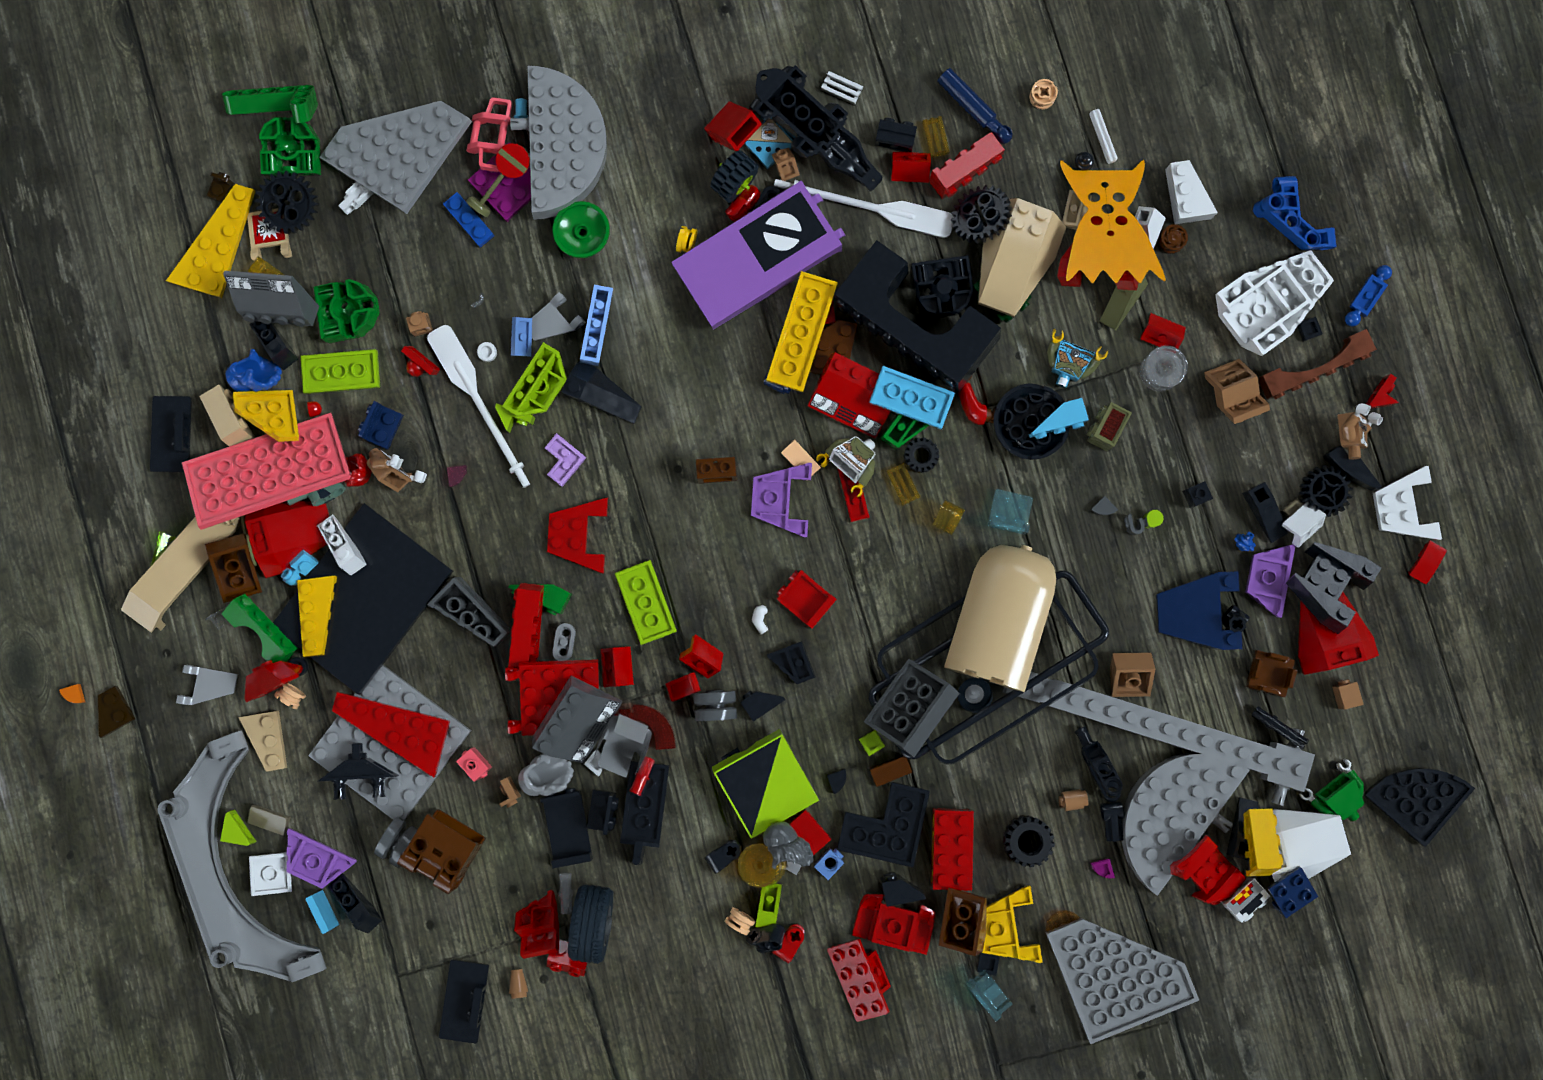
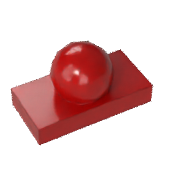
[401,346,440,377]
[666,672,701,702]

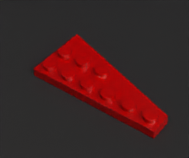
[332,692,450,778]

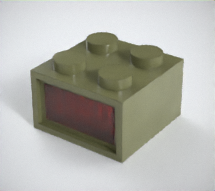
[1086,402,1132,452]

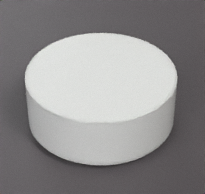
[477,342,497,362]

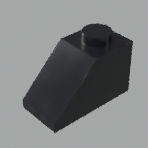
[740,691,786,722]

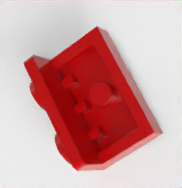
[547,940,588,977]

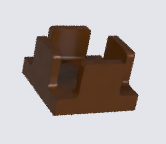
[1246,650,1297,698]

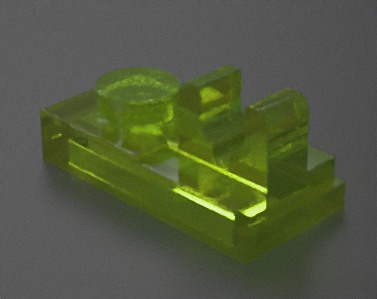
[150,531,177,567]

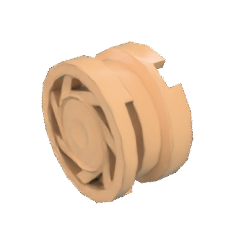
[1029,79,1058,110]
[274,683,306,709]
[724,907,756,935]

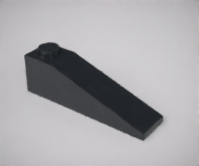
[562,361,642,424]

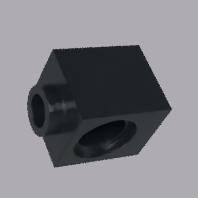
[1182,481,1213,508]

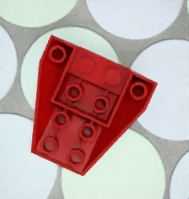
[245,501,330,578]
[1298,592,1379,675]

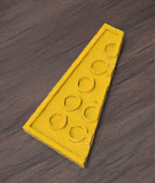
[166,184,255,298]

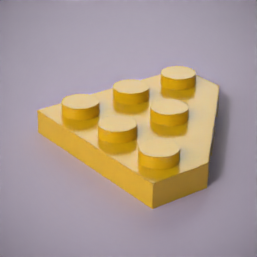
[233,390,299,442]

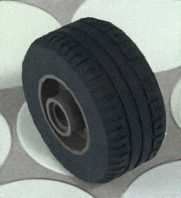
[568,885,613,964]

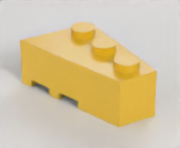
[1243,809,1283,876]

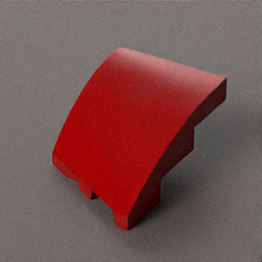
[514,890,559,959]

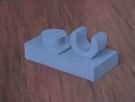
[511,317,532,357]

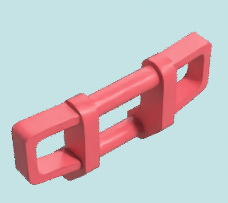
[466,98,512,172]

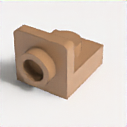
[772,148,800,181]
[499,776,521,808]

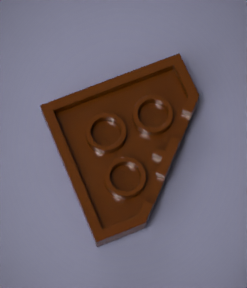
[809,320,857,375]

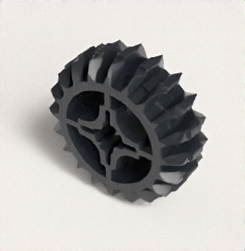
[1299,465,1353,517]

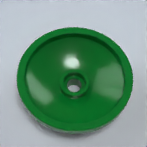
[553,201,610,258]

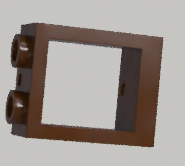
[696,457,737,484]

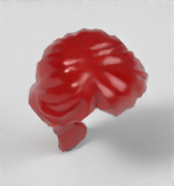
[344,453,372,487]

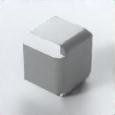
[594,714,652,777]

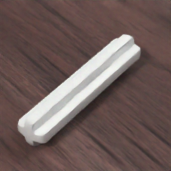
[1089,109,1117,164]

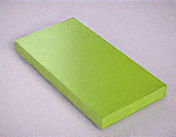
[301,349,380,394]
[615,560,677,645]

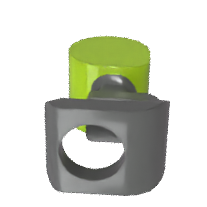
[1124,510,1163,535]

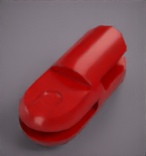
[725,185,760,223]

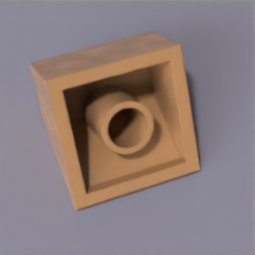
[1110,653,1155,697]

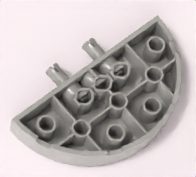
[510,66,607,220]
[1121,753,1250,896]

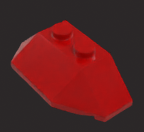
[245,660,303,703]

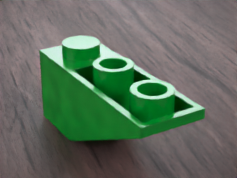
[508,584,572,616]

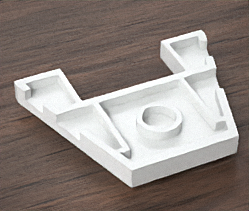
[1373,466,1442,540]

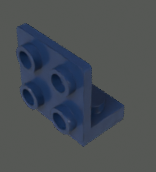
[358,401,404,450]
[1268,866,1318,918]

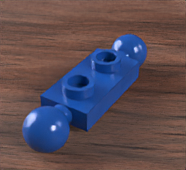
[1345,265,1392,327]

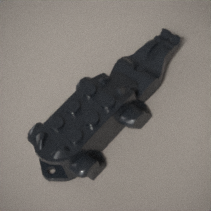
[749,65,883,191]

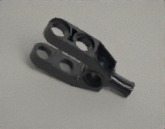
[1075,726,1123,802]

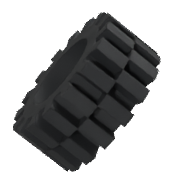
[904,437,939,473]

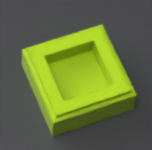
[859,730,885,756]

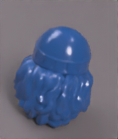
[225,349,282,392]

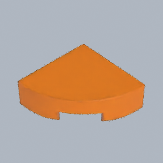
[59,684,85,703]

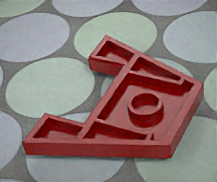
[547,497,608,574]

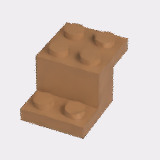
[1204,359,1270,424]

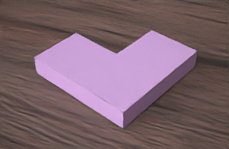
[545,433,586,487]

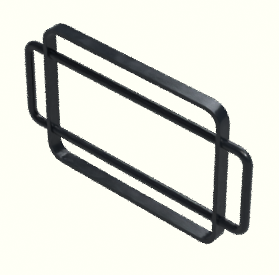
[868,571,1109,765]

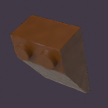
[205,533,262,603]
[939,887,987,956]

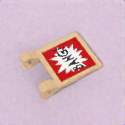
[247,208,292,263]

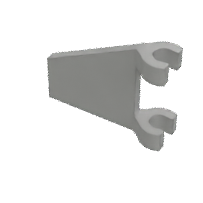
[532,292,586,341]
[176,665,238,705]

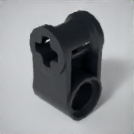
[704,840,742,874]
[746,924,785,953]

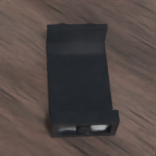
[540,788,593,869]

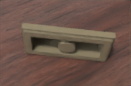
[248,805,291,836]

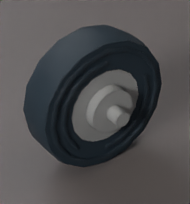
[958,678,993,713]

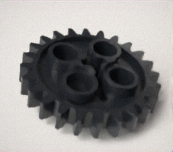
[255,171,319,234]
[951,185,1012,244]

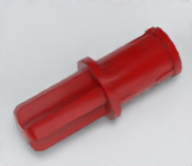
[629,756,655,796]

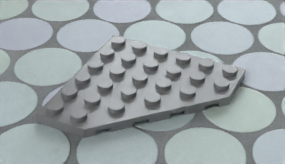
[319,101,472,214]
[1045,918,1199,1044]

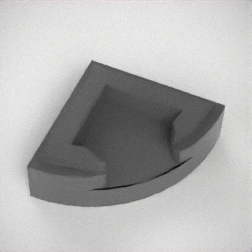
[1090,496,1118,515]

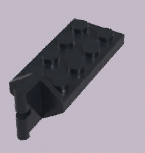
[620,761,670,865]

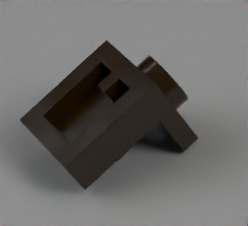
[206,172,235,203]

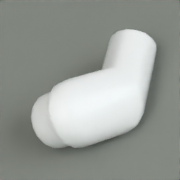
[752,605,768,635]

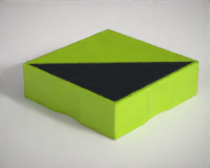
[712,729,819,839]

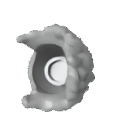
[518,753,574,796]

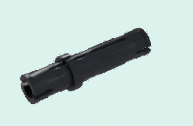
[1252,706,1309,750]

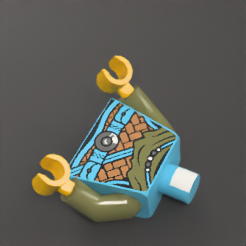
[1047,329,1108,388]

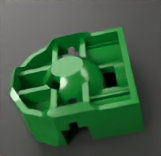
[259,117,321,176]
[314,279,380,344]

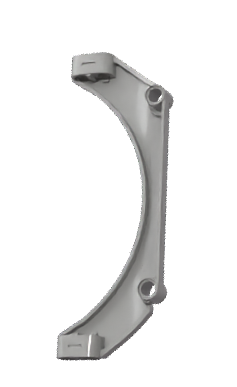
[157,730,327,982]

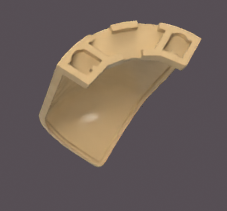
[944,545,1056,692]

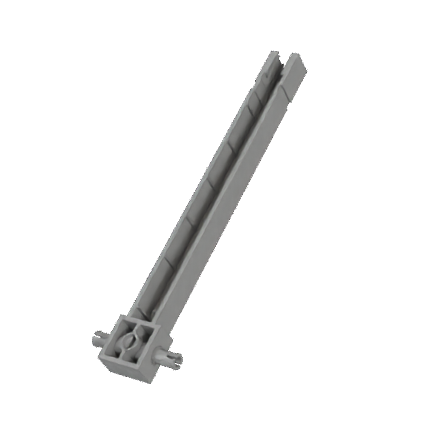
[1003,672,1315,806]

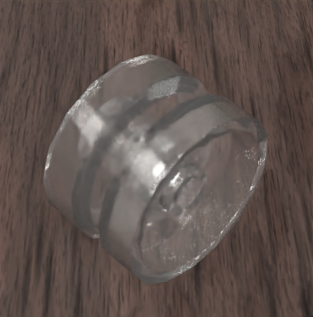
[1140,346,1188,392]

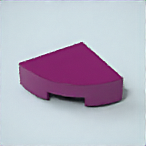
[1090,858,1115,878]

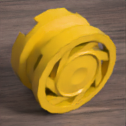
[676,226,698,253]

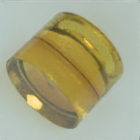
[932,500,965,535]

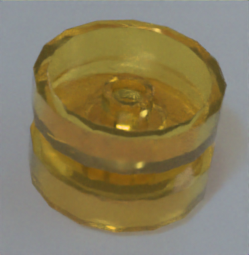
[738,843,786,888]

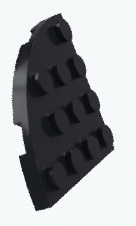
[1363,768,1475,847]

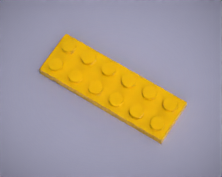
[766,271,838,392]

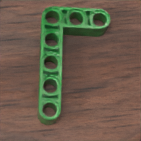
[222,85,318,123]

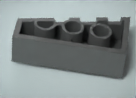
[427,577,511,646]

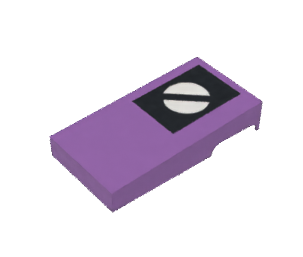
[672,181,846,330]

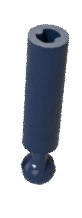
[937,68,1013,144]

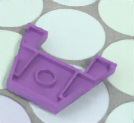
[751,463,812,537]

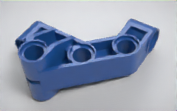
[1253,176,1337,251]

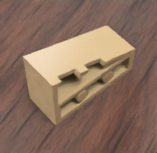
[199,385,255,447]

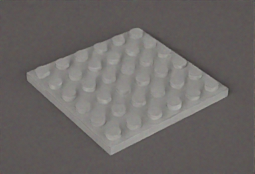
[309,665,472,821]

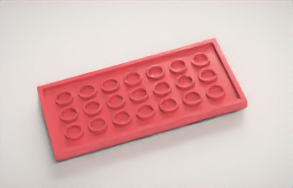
[182,413,351,530]

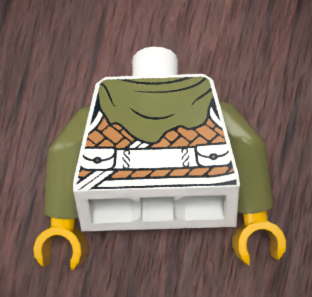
[816,437,875,497]

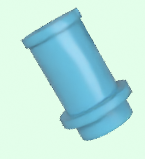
[514,98,528,118]

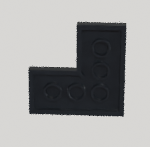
[837,782,930,867]

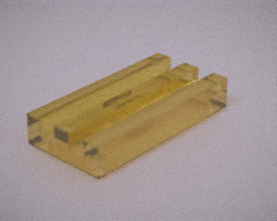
[922,116,950,158]
[886,463,920,506]

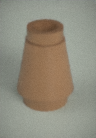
[509,969,528,999]

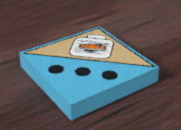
[744,119,793,169]

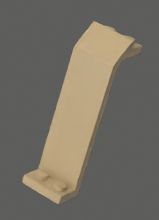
[121,517,242,633]

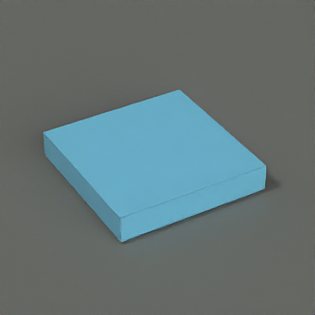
[306,890,340,934]

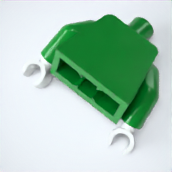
[1299,759,1364,821]

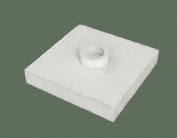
[249,852,292,896]

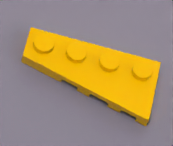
[297,576,337,657]

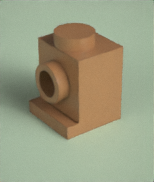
[406,311,433,337]

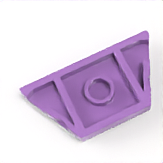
[1245,545,1295,618]
[287,828,357,888]

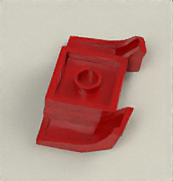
[1170,835,1247,905]
[852,894,936,955]

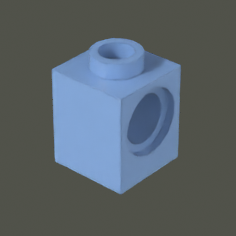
[814,847,844,880]

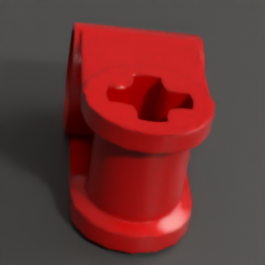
[772,924,804,964]

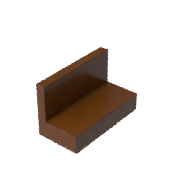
[869,755,912,787]

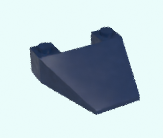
[1156,572,1242,650]

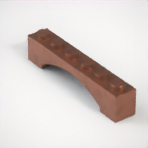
[1258,329,1377,400]

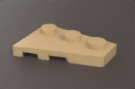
[238,711,287,772]

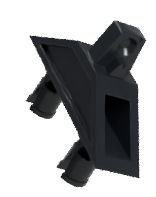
[317,743,400,800]

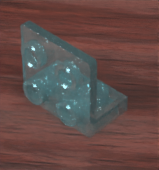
[988,489,1033,535]

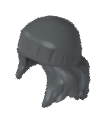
[763,822,813,869]

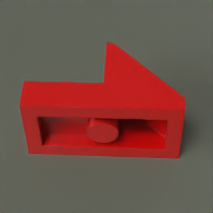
[1365,374,1399,409]

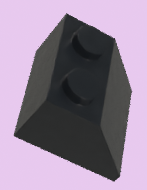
[880,872,926,907]

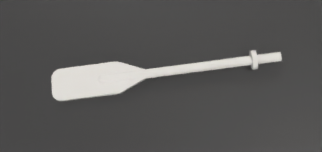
[774,179,954,238]
[427,325,530,488]

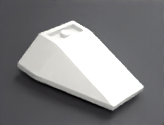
[1272,809,1351,882]

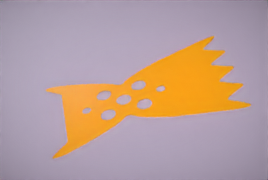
[1060,160,1166,283]

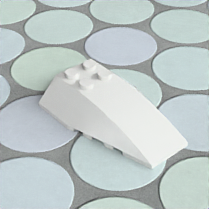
[1215,250,1334,356]

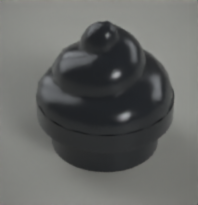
[1075,152,1094,171]

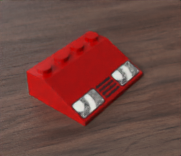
[807,352,891,439]

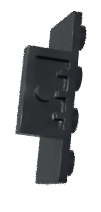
[150,396,192,472]
[439,959,489,1044]

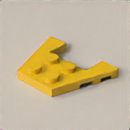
[982,885,1043,963]

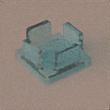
[966,970,1012,1021]

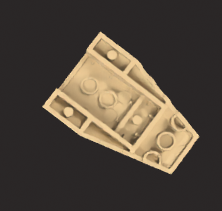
[978,198,1066,317]

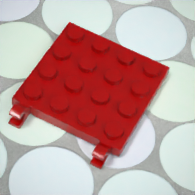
[505,659,599,736]

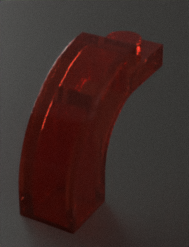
[615,704,676,750]

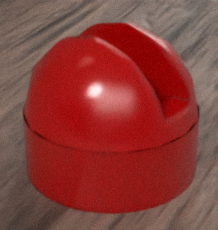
[307,401,322,417]

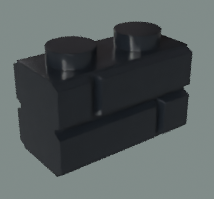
[875,118,917,152]

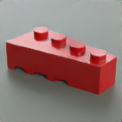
[508,583,544,668]

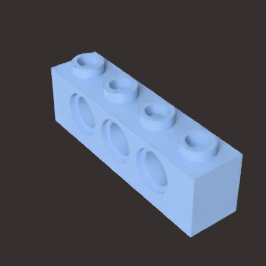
[580,285,613,367]

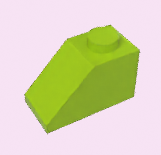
[755,881,782,928]

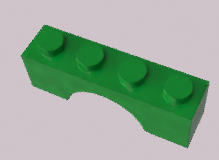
[222,594,298,663]

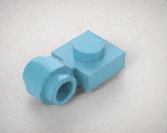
[281,550,318,586]

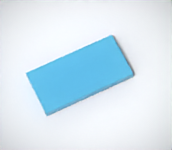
[869,366,955,429]

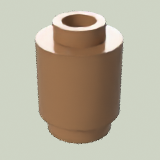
[1058,789,1088,811]

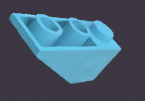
[1029,398,1089,439]

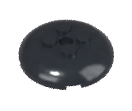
[993,383,1070,460]

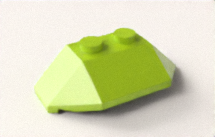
[502,342,567,417]

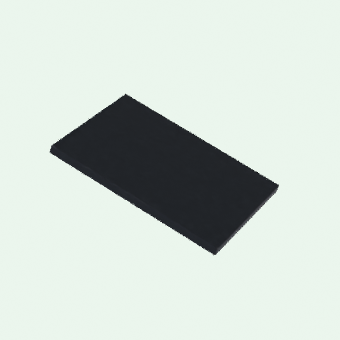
[273,503,454,695]

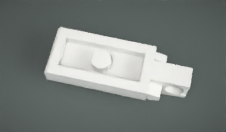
[338,182,374,215]

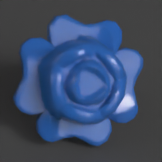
[1234,532,1256,552]

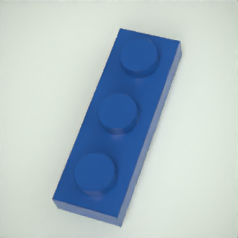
[443,192,494,248]

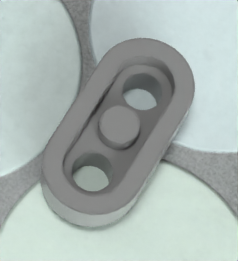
[553,623,576,661]

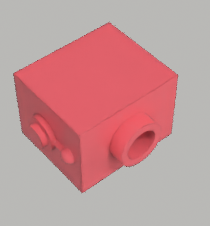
[456,747,492,782]

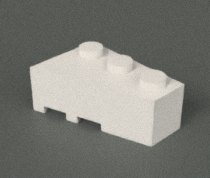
[1165,160,1218,224]

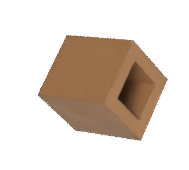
[1332,679,1364,710]

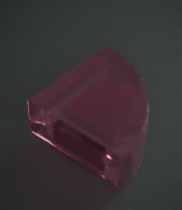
[447,465,467,487]

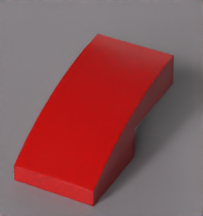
[1408,540,1447,585]

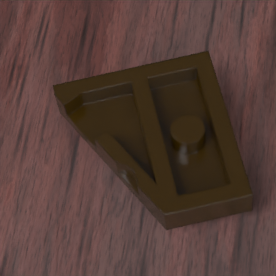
[98,686,135,738]

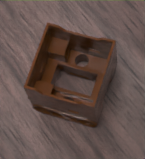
[397,809,486,894]

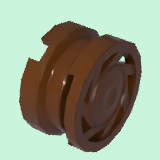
[1158,224,1188,254]

